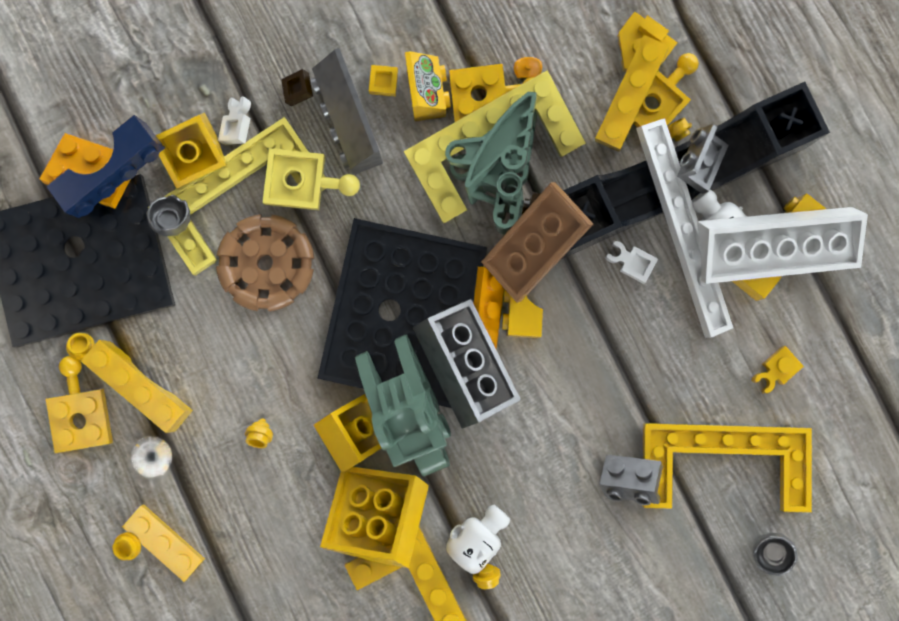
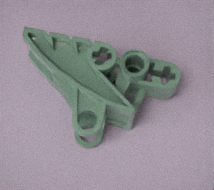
[445,92,538,235]
[355,334,451,476]

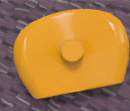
[514,57,543,79]

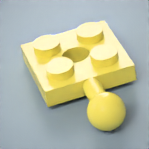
[262,148,360,210]

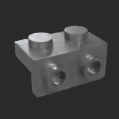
[677,124,728,194]
[599,455,663,505]

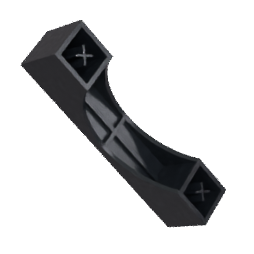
[561,81,830,259]

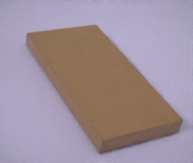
[481,182,593,303]

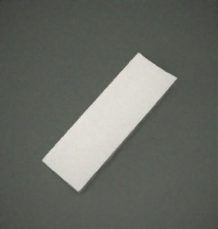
[697,207,868,284]

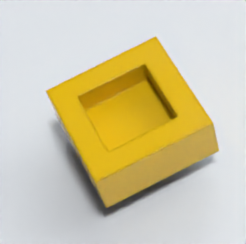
[369,65,399,97]

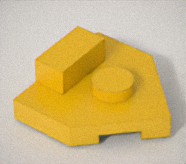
[617,11,678,72]

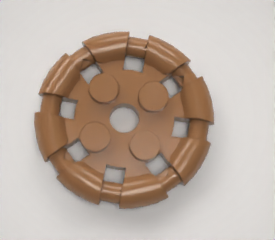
[216,214,314,312]

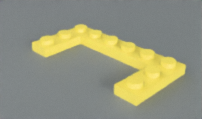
[403,70,586,223]
[148,117,326,276]

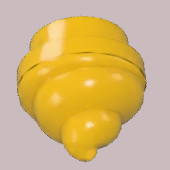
[245,418,273,448]

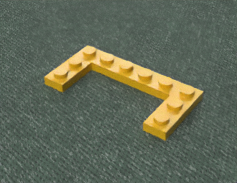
[642,423,812,513]
[344,526,467,621]

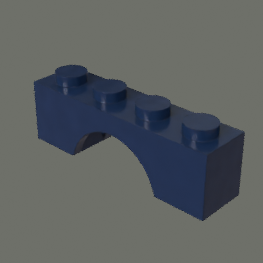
[46,115,165,218]

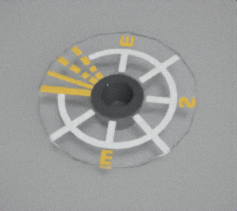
[131,436,172,478]

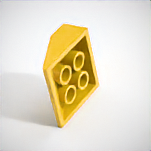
[320,467,429,568]

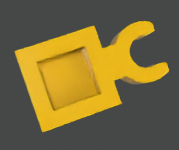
[751,346,804,393]

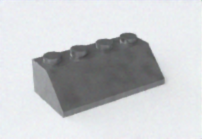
[310,48,383,175]
[413,299,521,429]

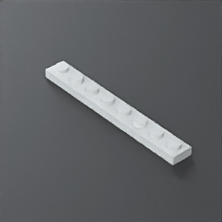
[636,118,733,338]

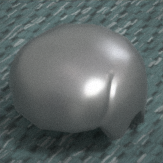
[146,194,190,237]
[753,532,798,576]

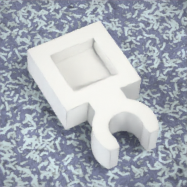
[218,97,251,145]
[605,241,658,284]

